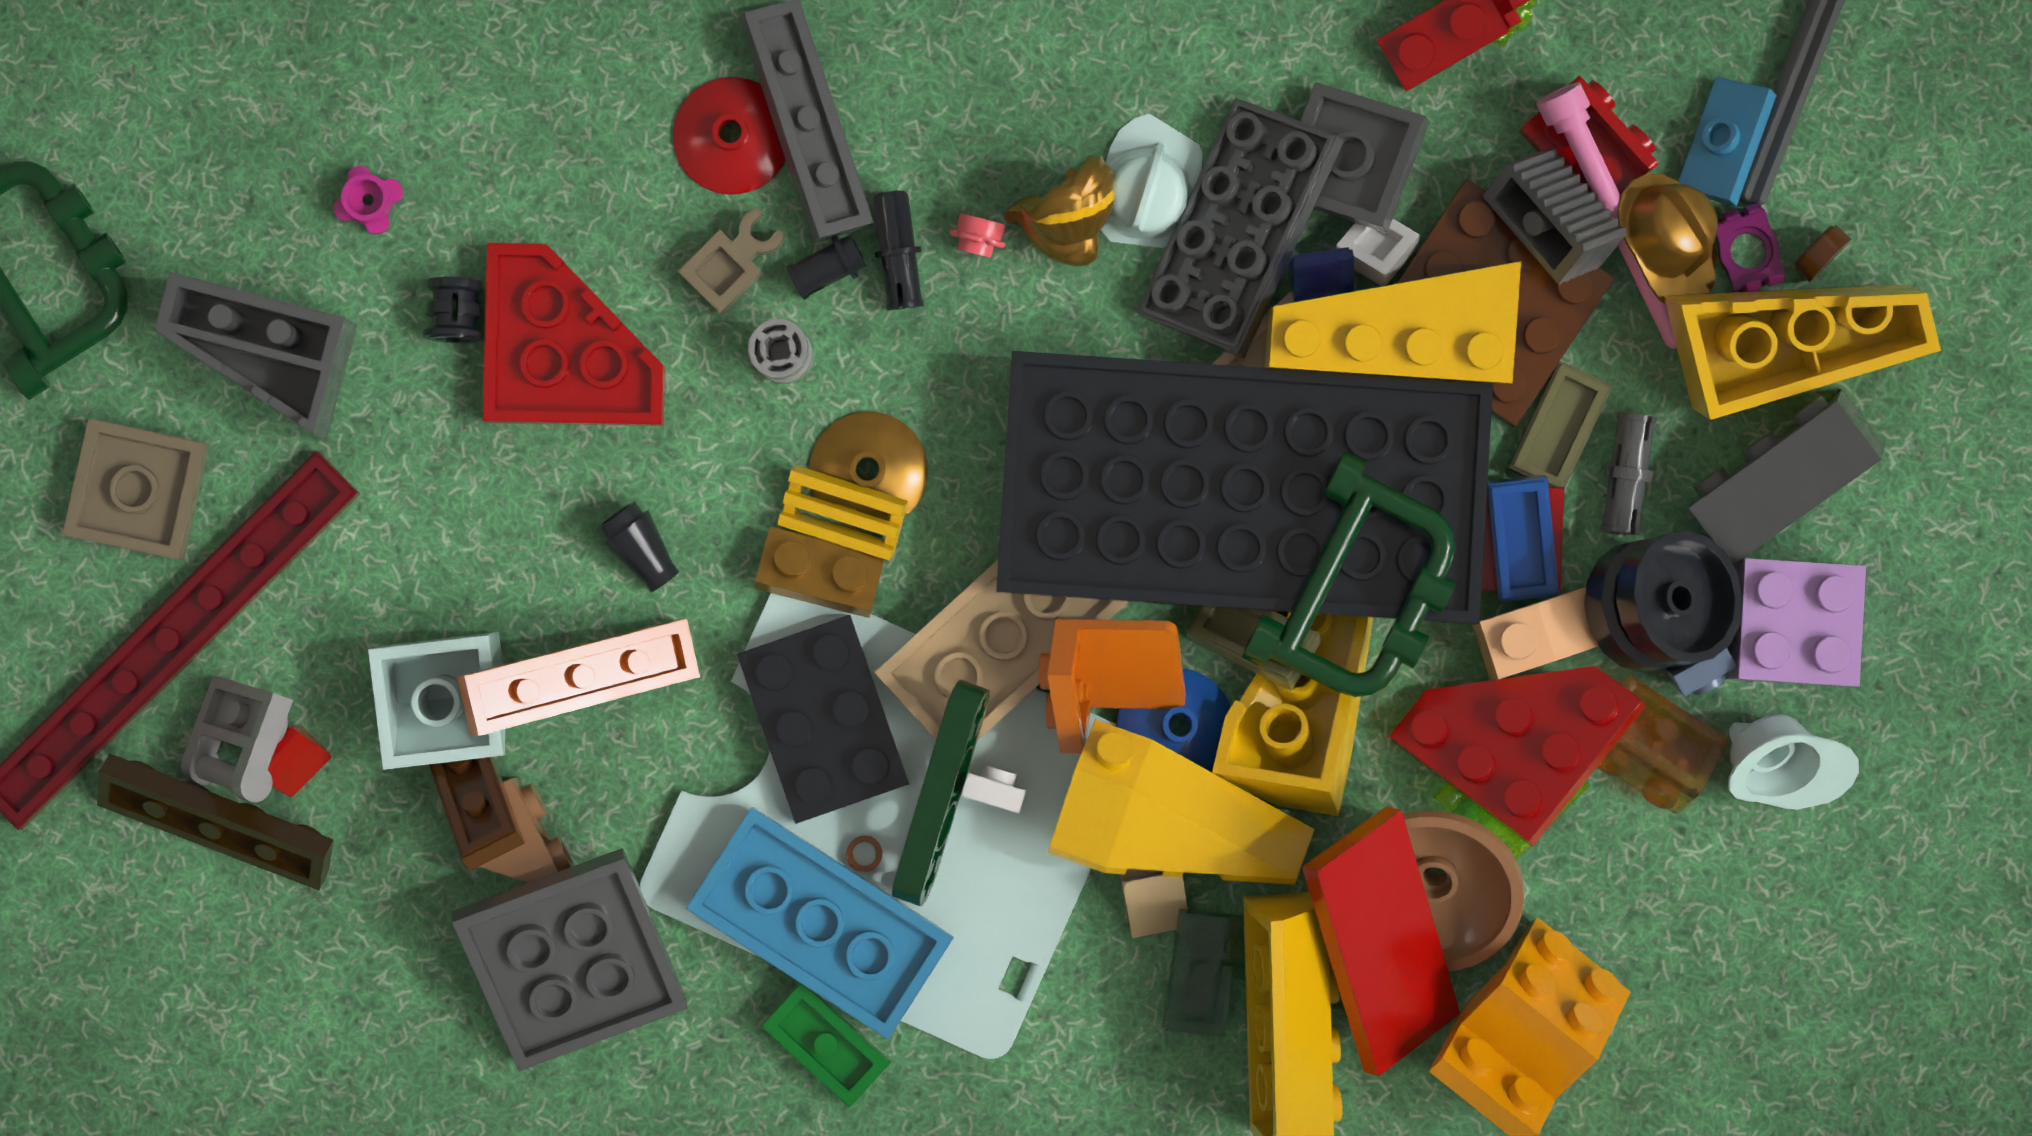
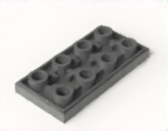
[1136,97,1344,358]

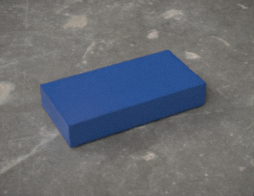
[1487,475,1559,602]

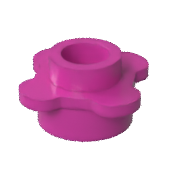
[334,166,403,235]

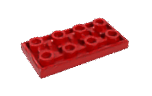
[1302,806,1460,1077]

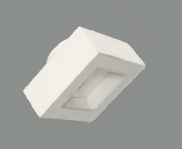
[1335,219,1420,287]
[961,764,1026,814]

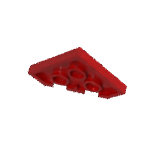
[483,243,665,426]
[1389,666,1645,847]

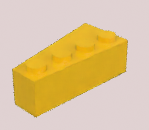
[1264,261,1521,384]
[1664,284,1941,420]

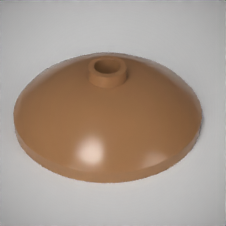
[1403,811,1524,972]

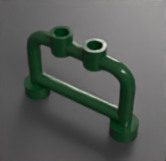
[0,161,128,400]
[1241,451,1457,697]

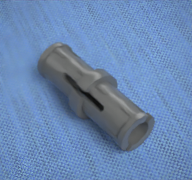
[1601,412,1657,536]

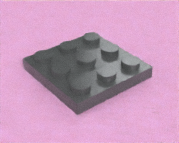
[451,848,688,1071]

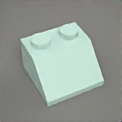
[368,632,505,770]

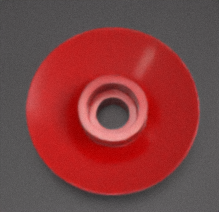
[673,77,786,195]

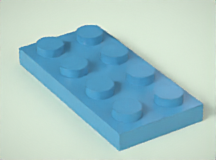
[686,807,954,1039]

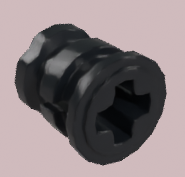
[423,276,483,343]

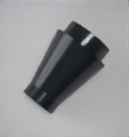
[596,501,679,593]

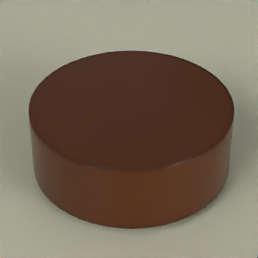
[1794,225,1852,283]

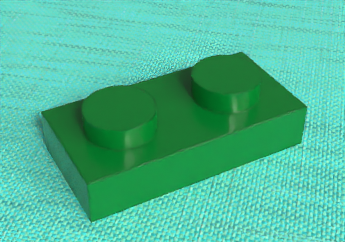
[761,983,891,1108]

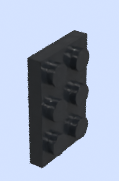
[737,615,909,824]

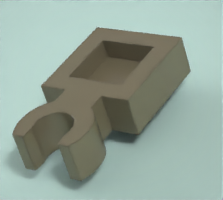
[678,208,785,316]

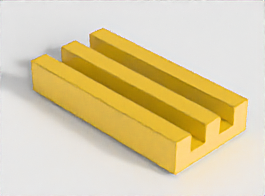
[777,465,908,561]

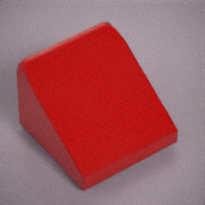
[268,726,331,797]

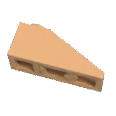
[1472,587,1598,680]

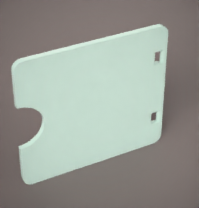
[640,593,1116,1059]

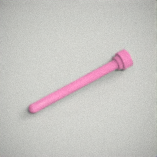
[1536,82,1677,349]

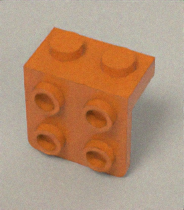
[1039,619,1186,754]

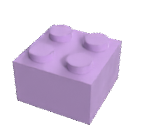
[1726,558,1866,687]

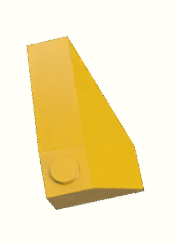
[1212,612,1373,816]
[1048,719,1315,885]

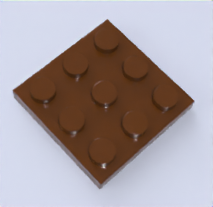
[1395,179,1614,427]

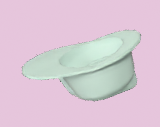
[1101,114,1203,248]
[1728,714,1859,810]

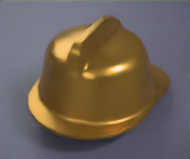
[1617,174,1718,304]

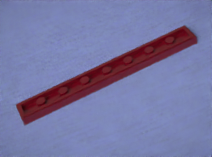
[0,451,361,830]

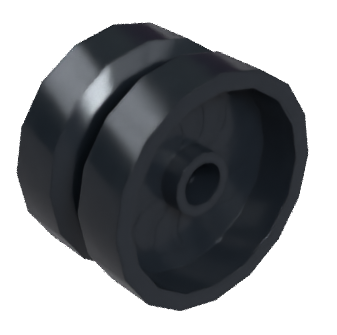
[1584,530,1743,672]

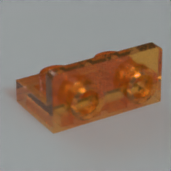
[1597,674,1729,814]

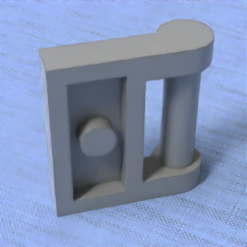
[181,675,293,803]

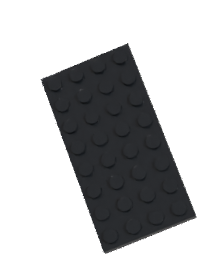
[996,351,1493,625]

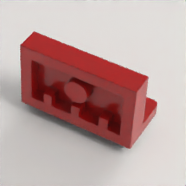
[1519,75,1659,200]

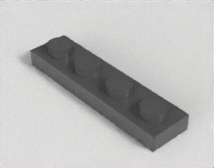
[739,0,874,243]

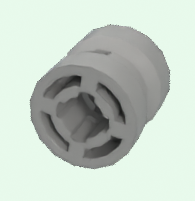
[748,319,814,384]

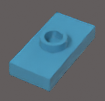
[1678,76,1777,206]

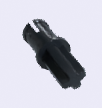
[874,190,924,311]

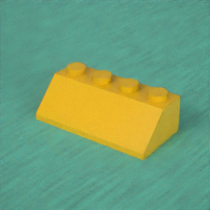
[1243,892,1342,1136]

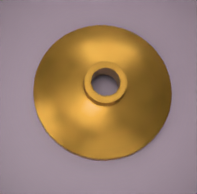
[809,411,928,530]

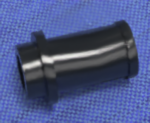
[786,235,867,300]

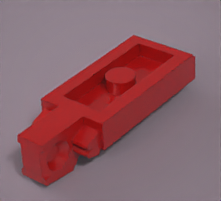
[1376,0,1530,92]

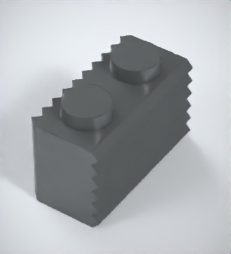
[1483,148,1626,285]

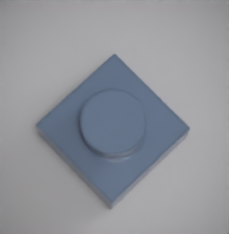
[1663,648,1737,697]

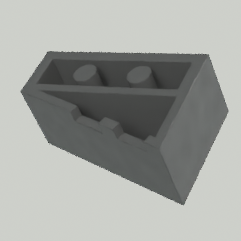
[154,272,357,440]
[1689,389,1885,565]

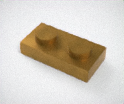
[754,526,885,618]

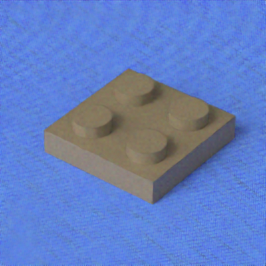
[62,418,210,561]

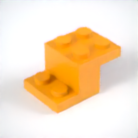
[1429,917,1631,1136]

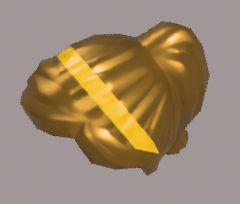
[1004,154,1115,267]

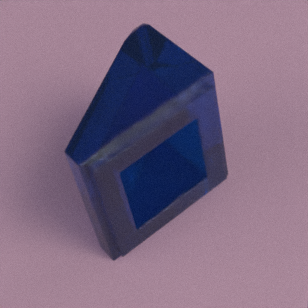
[1287,247,1354,303]

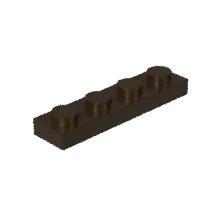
[97,754,334,890]

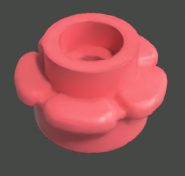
[949,213,1006,258]

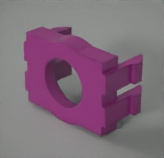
[1716,203,1785,293]

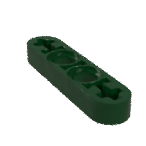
[892,680,990,907]

